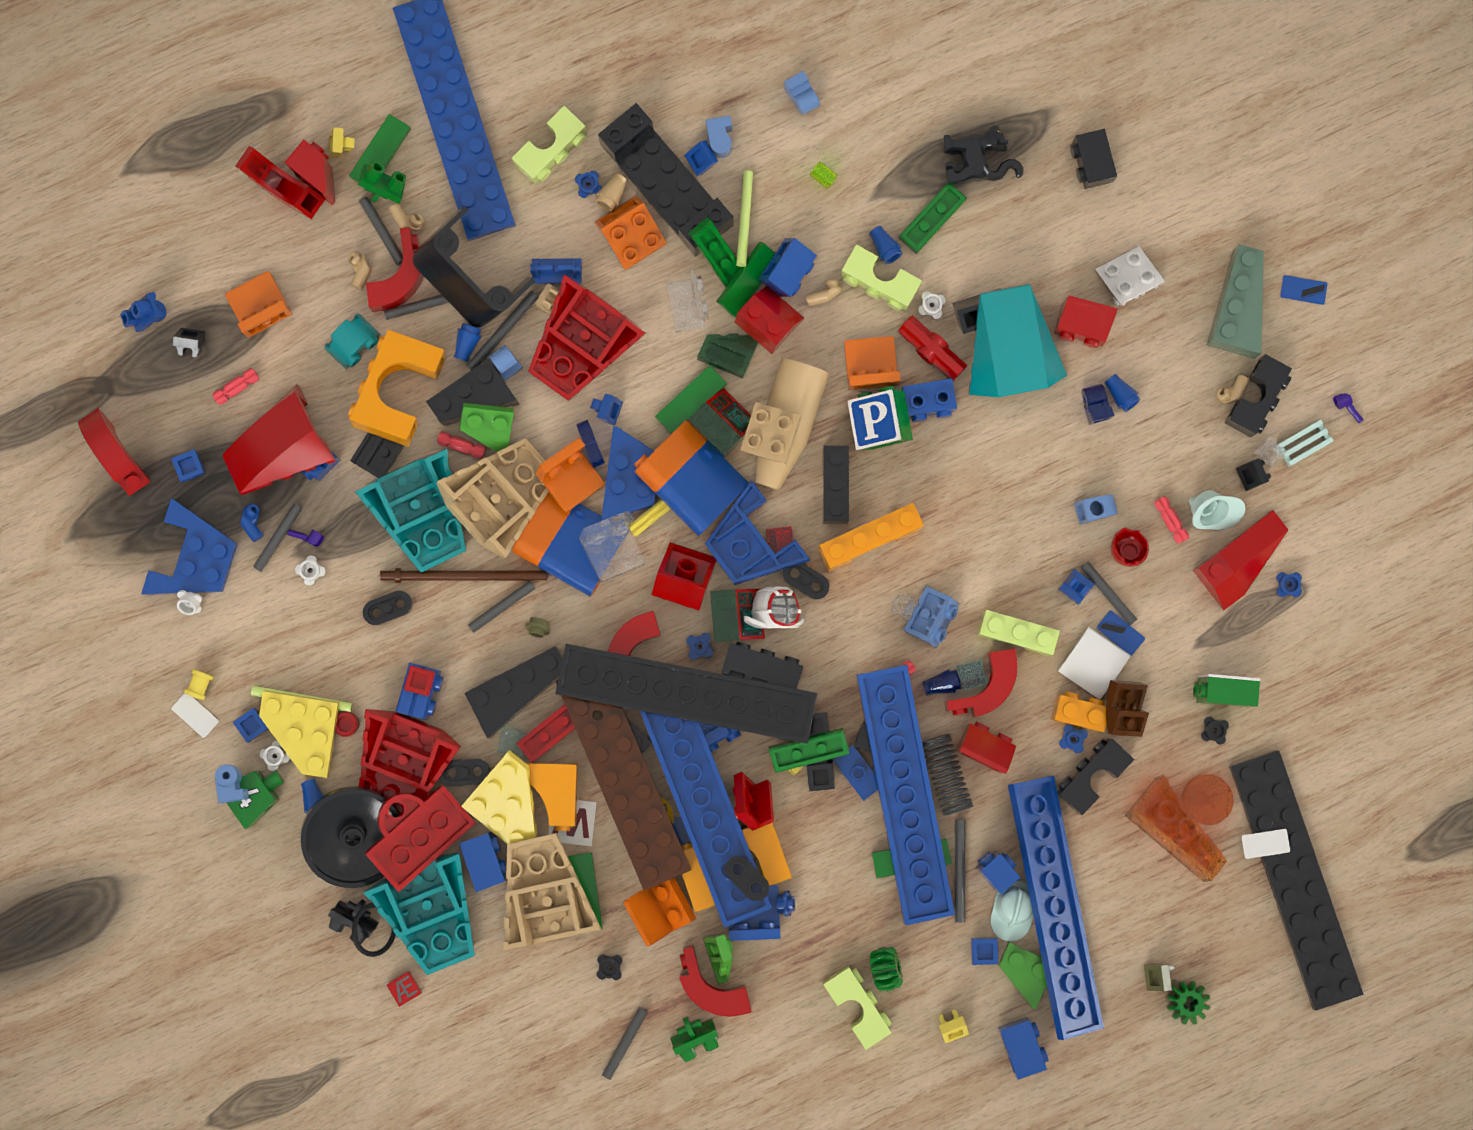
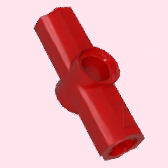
[897,315,968,381]

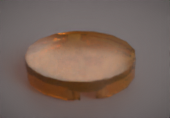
[1181,774,1234,825]

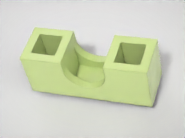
[512,106,587,184]
[841,245,922,311]
[976,610,1060,656]
[823,965,892,1050]

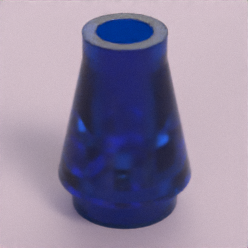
[922,669,962,696]

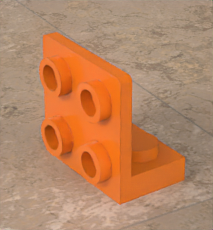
[594,196,666,269]
[225,271,293,338]
[844,336,901,390]
[535,438,605,512]
[623,878,697,947]

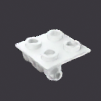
[1095,246,1165,306]

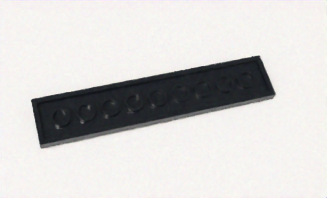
[555,644,817,744]
[1229,751,1364,1011]

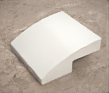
[1058,627,1130,700]

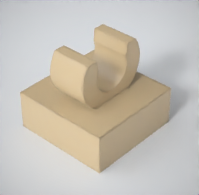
[535,283,559,314]

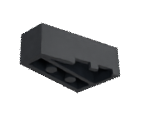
[426,359,520,426]

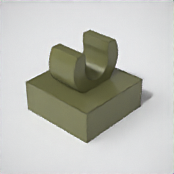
[1144,963,1176,992]

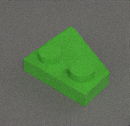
[459,403,514,452]
[703,934,733,985]
[998,942,1047,1009]

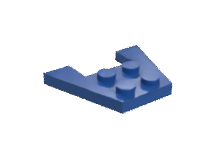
[705,480,811,585]
[141,498,238,595]

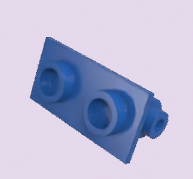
[530,258,582,284]

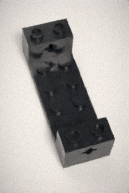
[598,103,734,257]

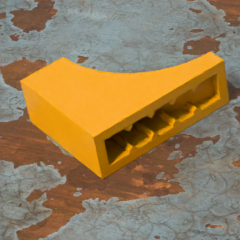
[526,763,578,831]

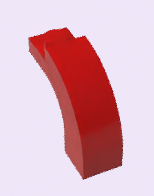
[235,146,325,220]
[366,227,424,312]
[78,408,150,496]
[608,611,661,656]
[944,648,1017,717]
[679,945,752,1017]

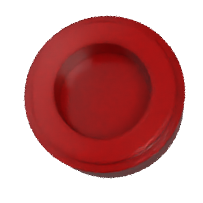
[335,711,359,737]

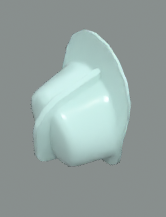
[1189,490,1246,530]
[991,881,1033,941]

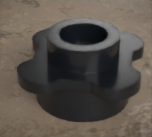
[1201,717,1229,745]
[597,954,623,980]

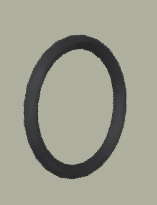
[352,903,396,957]

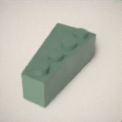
[1207,244,1264,359]

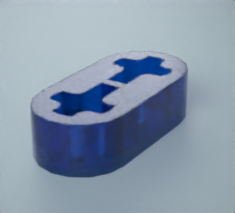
[576,420,605,468]

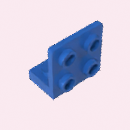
[729,885,781,941]

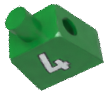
[227,770,284,829]

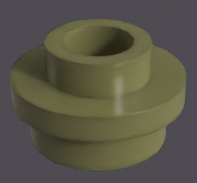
[525,617,550,638]

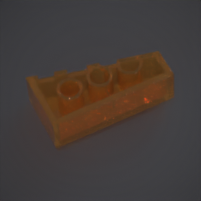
[1125,774,1227,882]

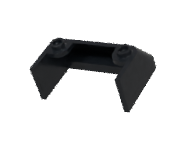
[412,207,536,327]

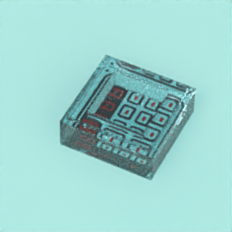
[956,660,987,690]
[497,727,528,757]

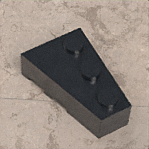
[721,641,803,689]

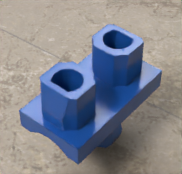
[120,292,167,332]

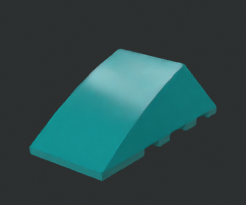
[969,284,1067,398]
[354,449,466,572]
[363,853,475,975]

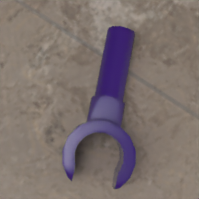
[1333,393,1364,423]
[287,529,325,547]

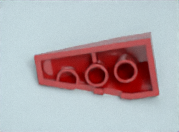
[1193,510,1288,610]

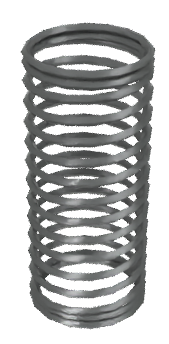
[922,734,974,816]

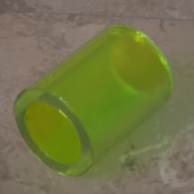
[810,161,838,189]

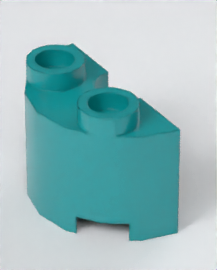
[324,313,381,369]

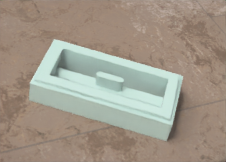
[1276,420,1334,467]

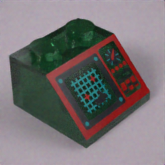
[688,388,751,458]
[710,589,765,643]

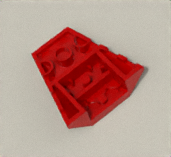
[528,275,646,401]
[222,384,336,495]
[359,709,461,815]

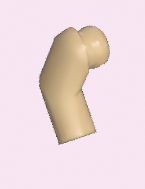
[389,203,424,231]
[348,252,371,290]
[806,279,841,306]

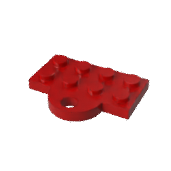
[364,784,476,892]

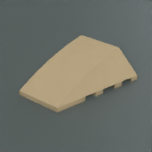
[436,438,549,559]
[503,833,602,951]

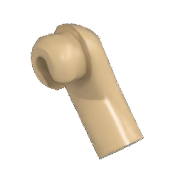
[1216,375,1250,404]

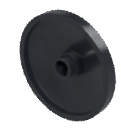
[301,787,399,888]

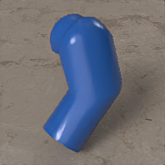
[240,503,264,542]

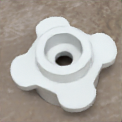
[918,291,946,319]
[295,556,326,586]
[177,590,202,615]
[260,741,290,771]

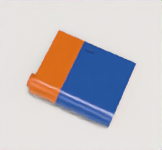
[634,420,749,536]
[512,492,629,597]

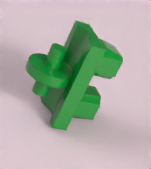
[358,160,406,204]
[670,1016,719,1062]

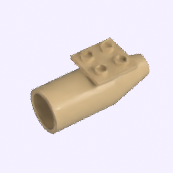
[740,358,829,490]

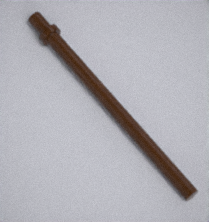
[380,568,547,583]

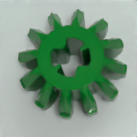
[869,947,903,992]
[1166,980,1211,1025]

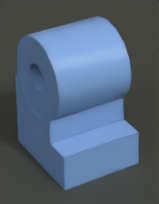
[784,71,820,115]
[706,116,732,158]
[489,345,523,381]
[1074,494,1118,525]
[215,764,249,803]

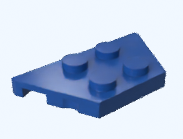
[601,426,656,523]

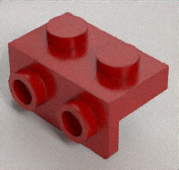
[732,772,774,831]

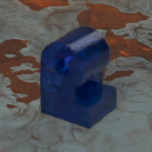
[1081,384,1115,425]

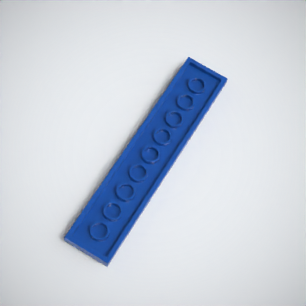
[393,0,516,241]
[856,664,955,926]
[640,711,772,928]
[1008,775,1104,1040]

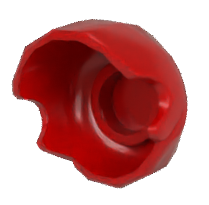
[1110,527,1149,567]

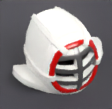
[744,586,804,629]

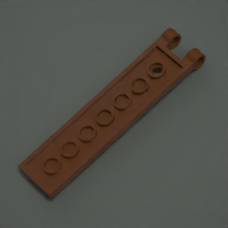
[556,680,691,891]

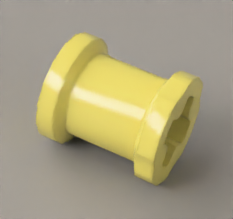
[183,669,214,700]

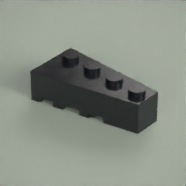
[464,646,563,739]

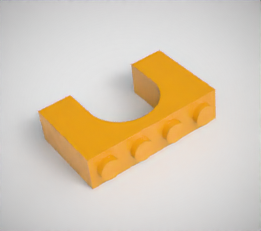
[348,330,446,447]
[818,503,924,573]
[681,823,792,912]

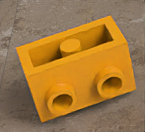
[1051,691,1107,733]

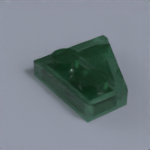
[697,333,759,379]

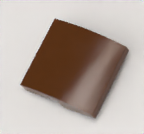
[1106,680,1149,737]

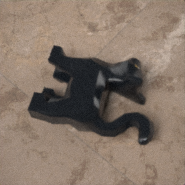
[944,125,1024,185]

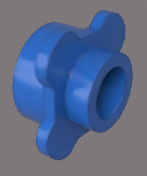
[575,171,602,198]
[1276,572,1302,597]
[686,633,713,660]
[1059,725,1088,753]
[777,891,795,917]

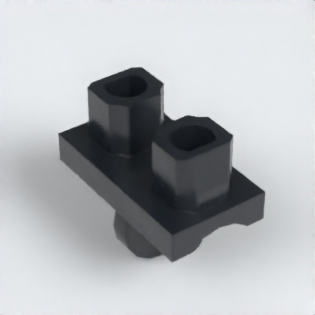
[328,899,379,944]

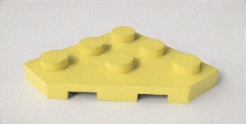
[259,690,340,778]
[461,750,538,844]

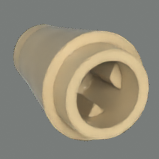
[595,173,627,212]

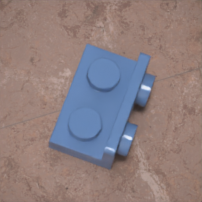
[903,586,959,648]

